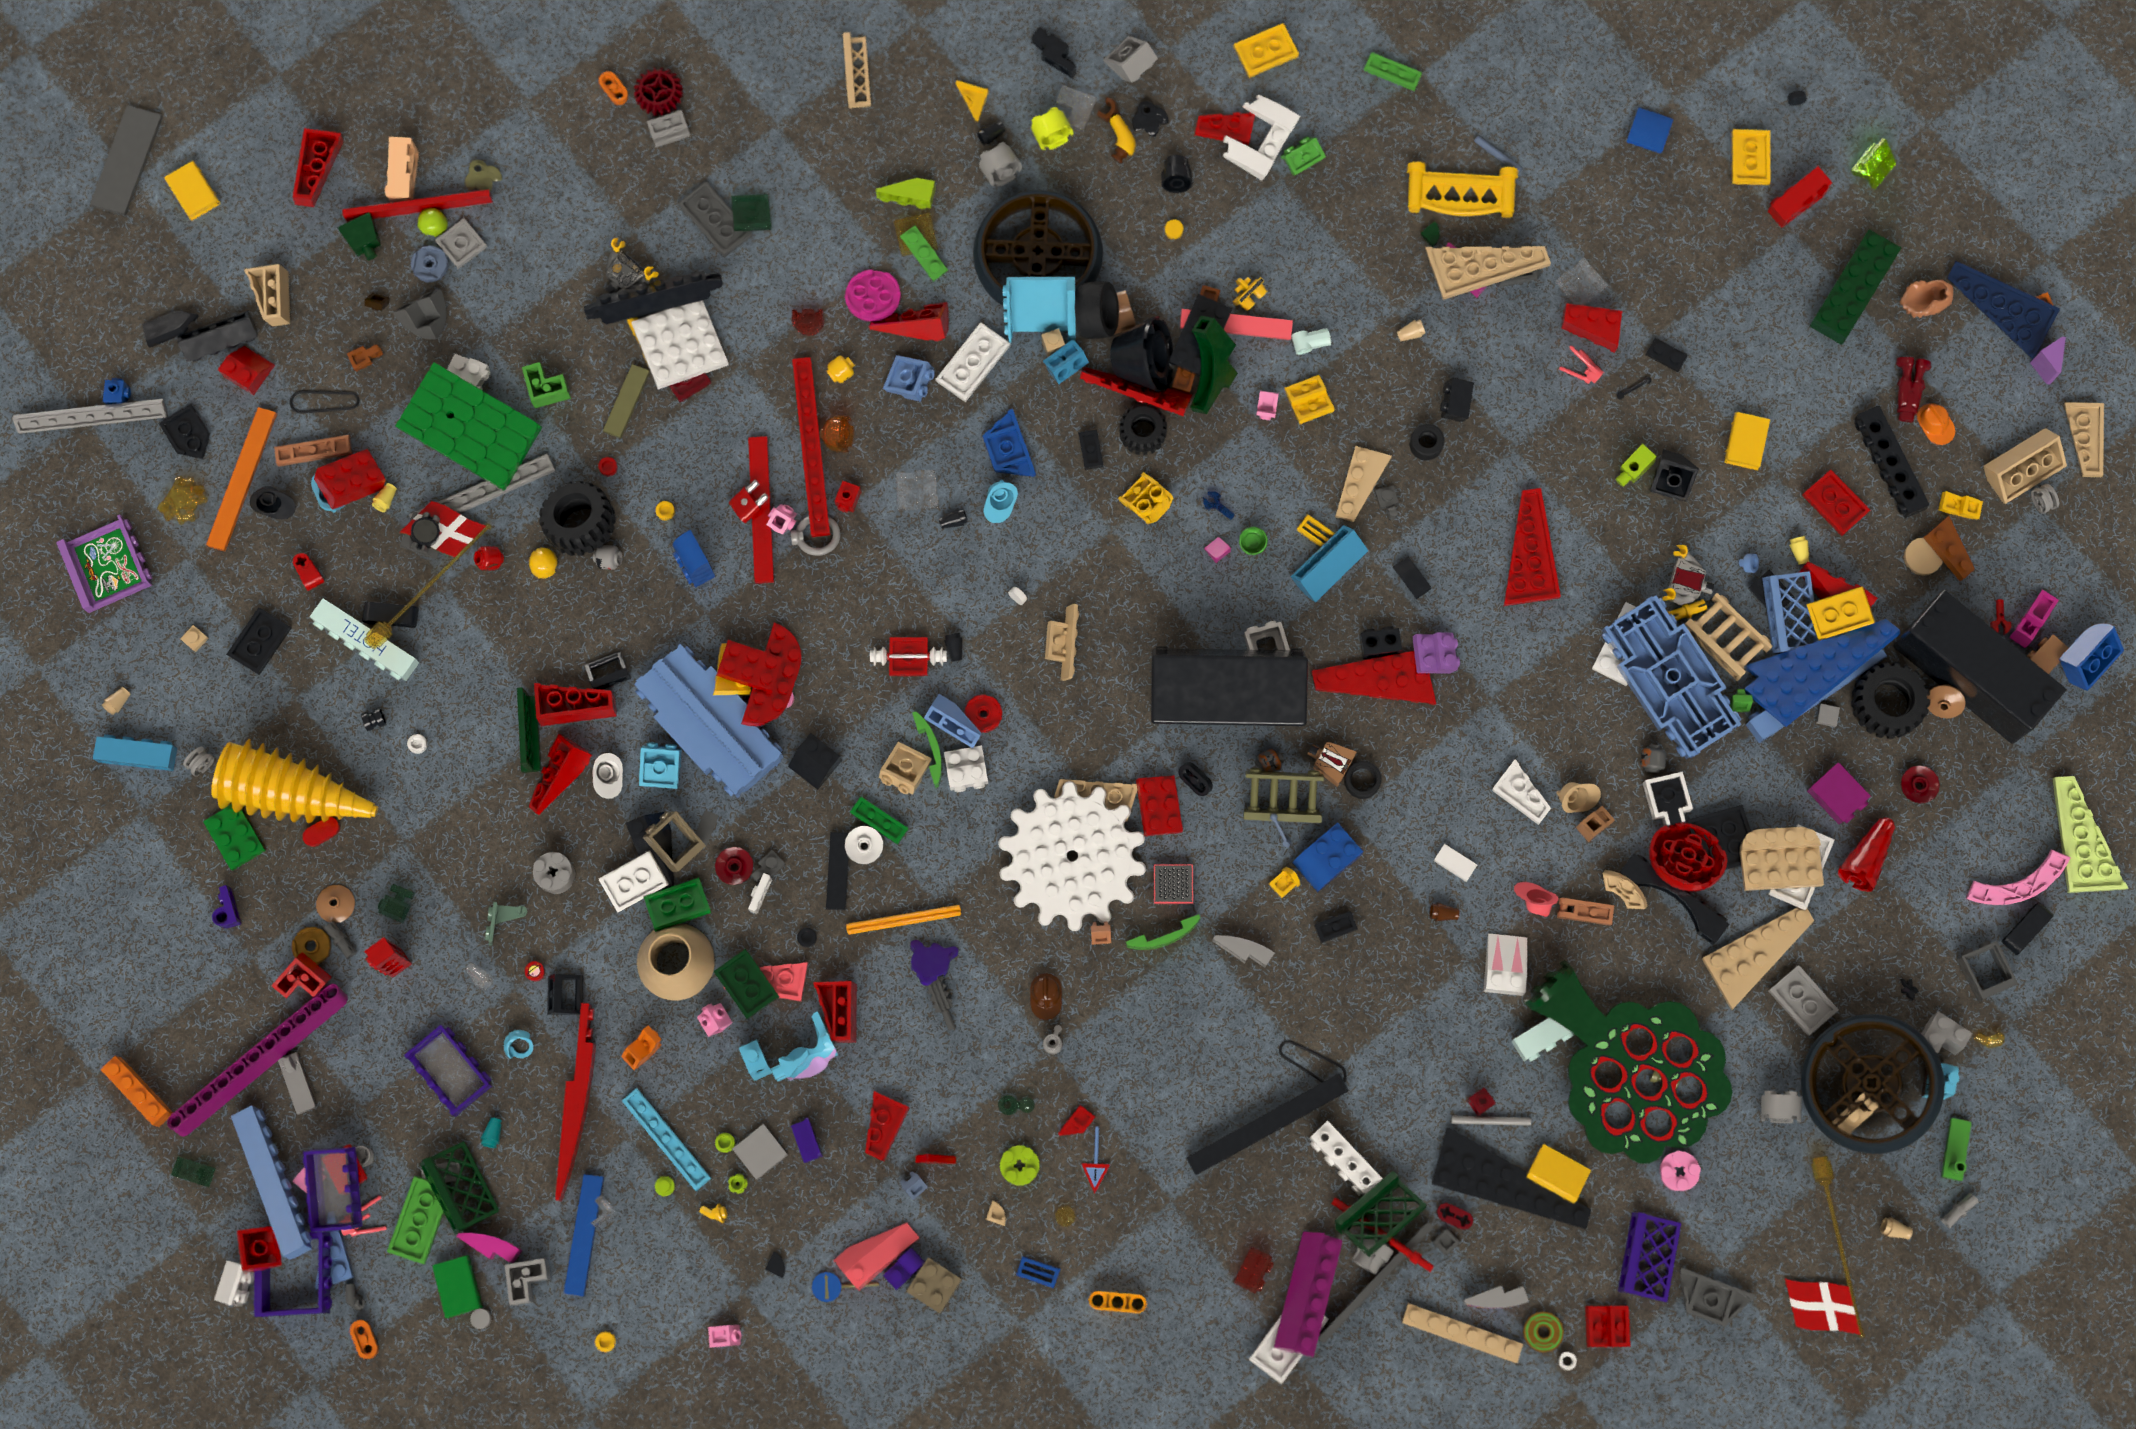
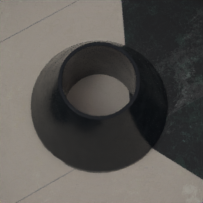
[1110,316,1173,392]

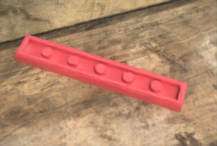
[1180,309,1293,340]

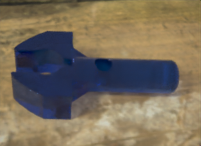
[1203,491,1235,520]

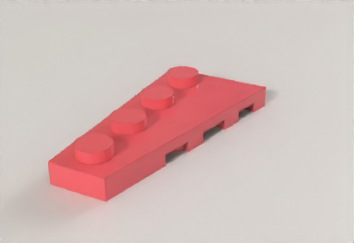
[724,962,808,1002]

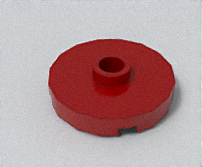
[964,694,1003,733]

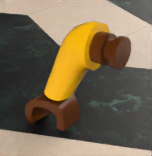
[1097,98,1136,164]

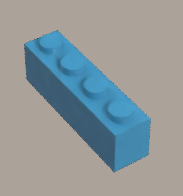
[93,734,177,771]

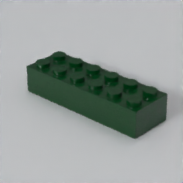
[1809,229,1901,345]

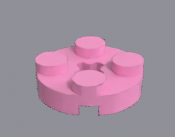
[1659,1151,1701,1191]

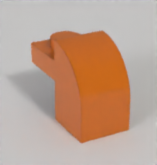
[621,1025,662,1070]

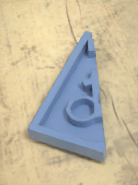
[315,1211,354,1290]

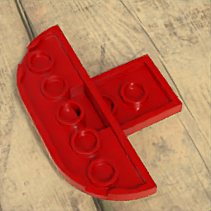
[716,622,802,726]

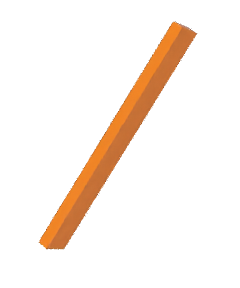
[206,407,277,552]

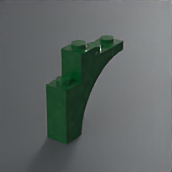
[1190,316,1238,415]

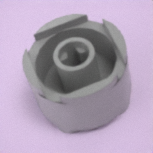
[979,142,1022,187]
[533,852,576,894]
[1761,1091,1802,1123]

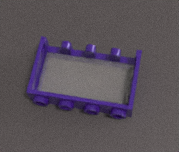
[404,1025,493,1117]
[303,1147,363,1232]

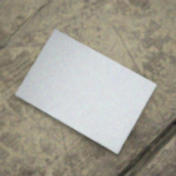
[599,850,669,912]

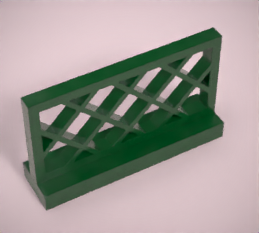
[517,687,541,773]
[419,1141,500,1234]
[1335,1171,1427,1257]

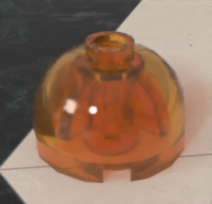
[820,415,854,453]

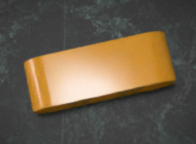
[1089,1291,1147,1314]

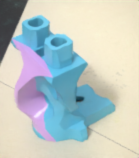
[771,1011,838,1082]

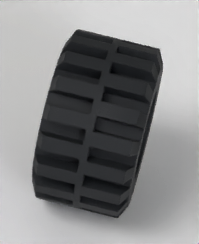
[1120,403,1167,455]

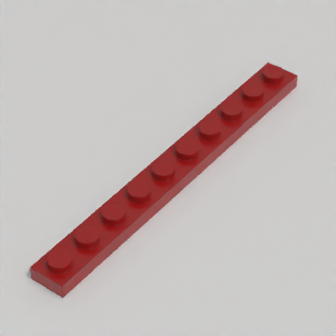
[792,357,830,537]

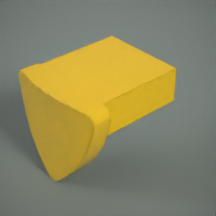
[1269,867,1301,899]

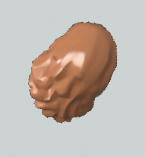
[1900,280,1954,318]

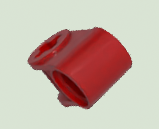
[293,553,325,591]

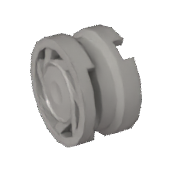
[2031,484,2059,514]
[183,746,214,777]

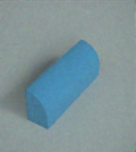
[1291,525,1368,603]

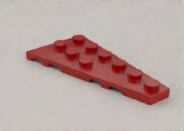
[1080,367,1192,417]
[1504,488,1561,606]

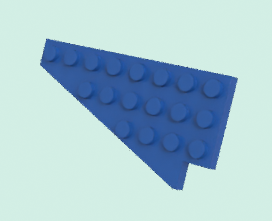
[1745,619,1900,727]

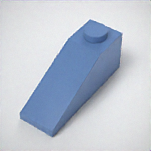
[924,694,982,748]

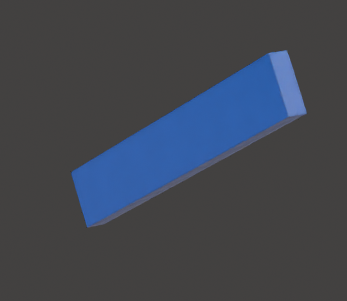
[564,1174,604,1296]

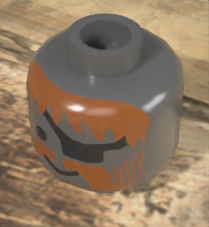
[1640,744,1667,773]
[1254,749,1284,772]

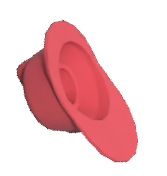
[1514,882,1558,917]

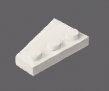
[1492,759,1551,825]

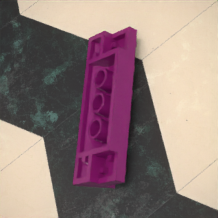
[1273,1232,1343,1358]

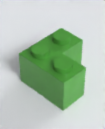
[522,362,571,408]

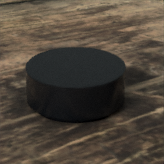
[1787,90,1807,106]
[797,928,817,948]

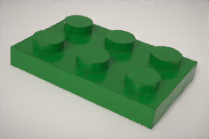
[203,804,266,871]
[643,878,711,932]

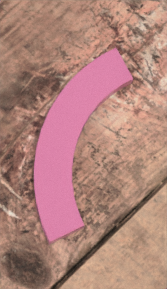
[1966,850,2071,905]

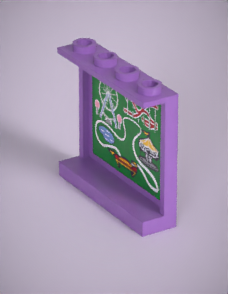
[56,515,152,613]

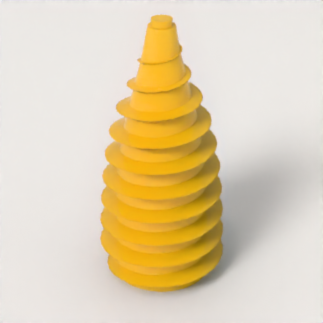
[211,739,378,823]

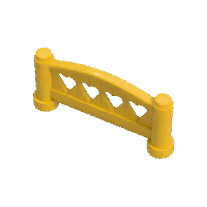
[1407,162,1518,218]

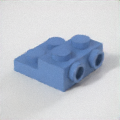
[883,355,934,402]

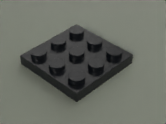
[1685,805,1751,870]

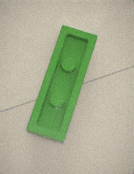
[1364,52,1422,91]
[900,225,948,282]

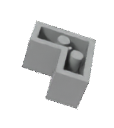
[1921,1011,1972,1055]
[505,1258,551,1306]

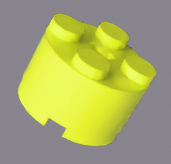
[1031,107,1073,150]

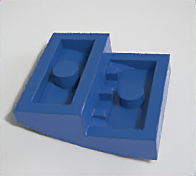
[1626,107,1673,154]

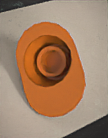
[1917,403,1955,445]

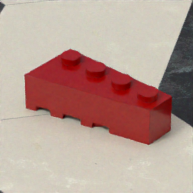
[293,128,344,207]
[534,683,617,726]

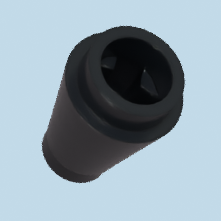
[977,122,1005,145]
[939,508,968,529]
[944,633,963,662]

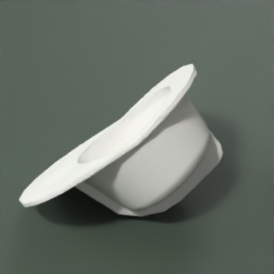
[592,753,623,799]

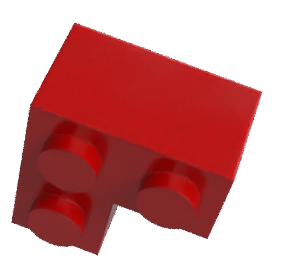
[271,952,332,998]

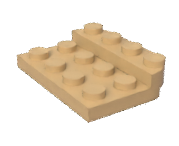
[1740,827,1824,891]

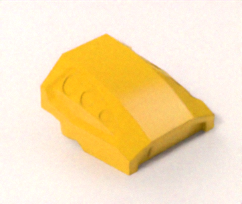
[1118,472,1173,524]

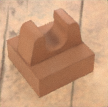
[1091,921,1111,945]

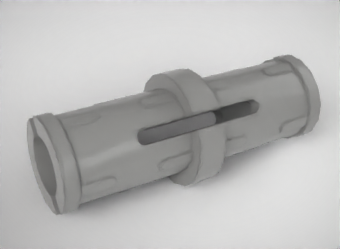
[1941,1193,1979,1229]

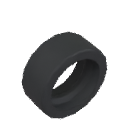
[1344,761,1382,799]

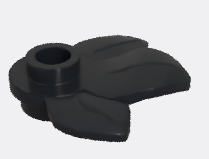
[1132,101,1169,137]

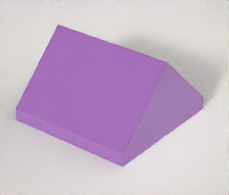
[2030,337,2066,384]

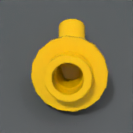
[700,1203,728,1223]

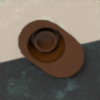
[1030,973,1062,1020]

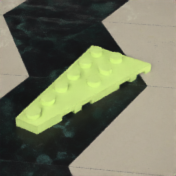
[2053,776,2128,893]

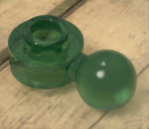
[998,1095,1035,1116]

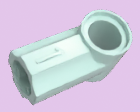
[1292,328,1331,355]

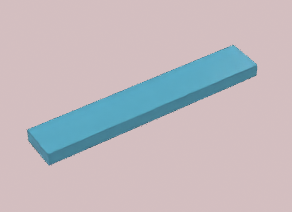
[621,1088,712,1191]

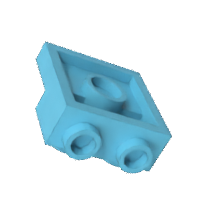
[639,742,682,789]

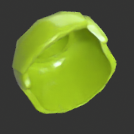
[417,208,448,237]

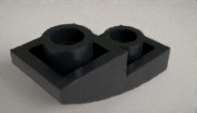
[1393,556,1432,599]

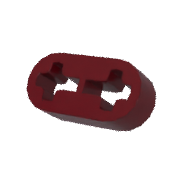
[1436,1203,1473,1230]

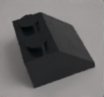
[788,733,842,790]

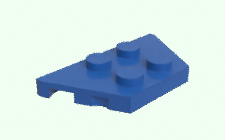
[983,408,1036,477]

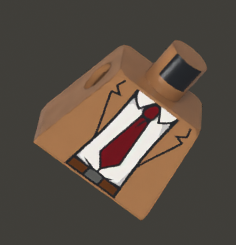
[1308,742,1357,787]

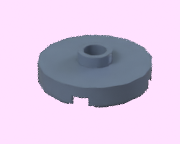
[411,246,449,282]

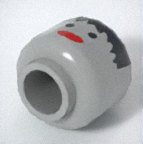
[593,545,623,570]

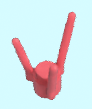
[1559,346,1604,384]
[339,1196,387,1237]

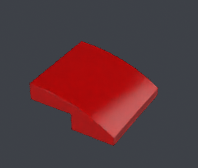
[1585,1306,1631,1347]

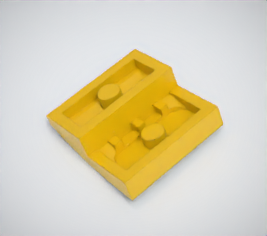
[1285,375,1334,424]

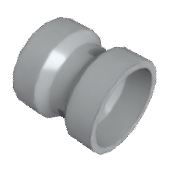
[356,1146,374,1167]

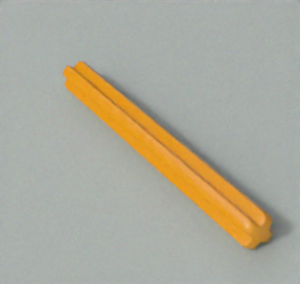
[846,905,961,934]

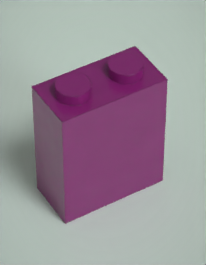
[1807,762,1871,825]

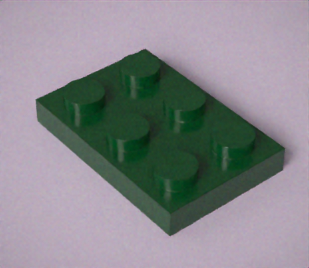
[713,949,779,1020]

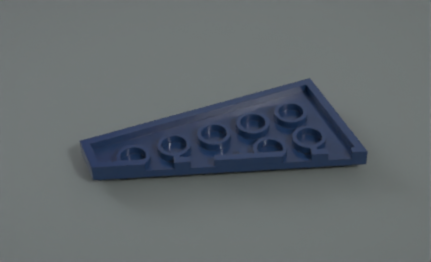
[1947,261,2060,360]

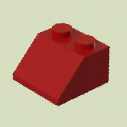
[218,346,275,395]

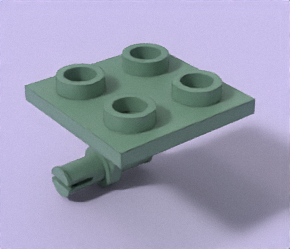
[485,902,527,946]

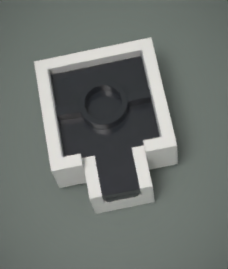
[1643,772,1693,827]

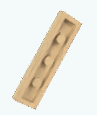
[843,32,871,108]

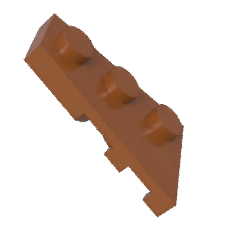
[1923,516,1975,581]

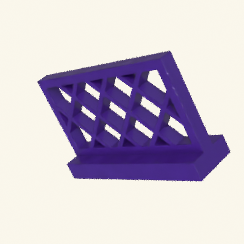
[1618,1212,1681,1302]

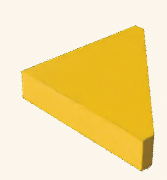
[956,80,989,122]

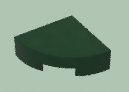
[1420,221,1440,247]

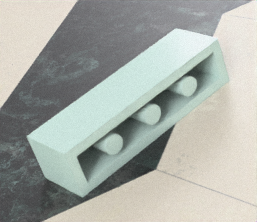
[1511,1018,1574,1062]

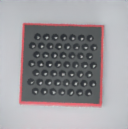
[1154,865,1193,904]

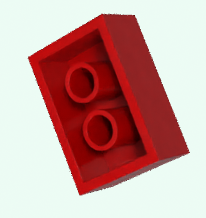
[314,449,386,510]

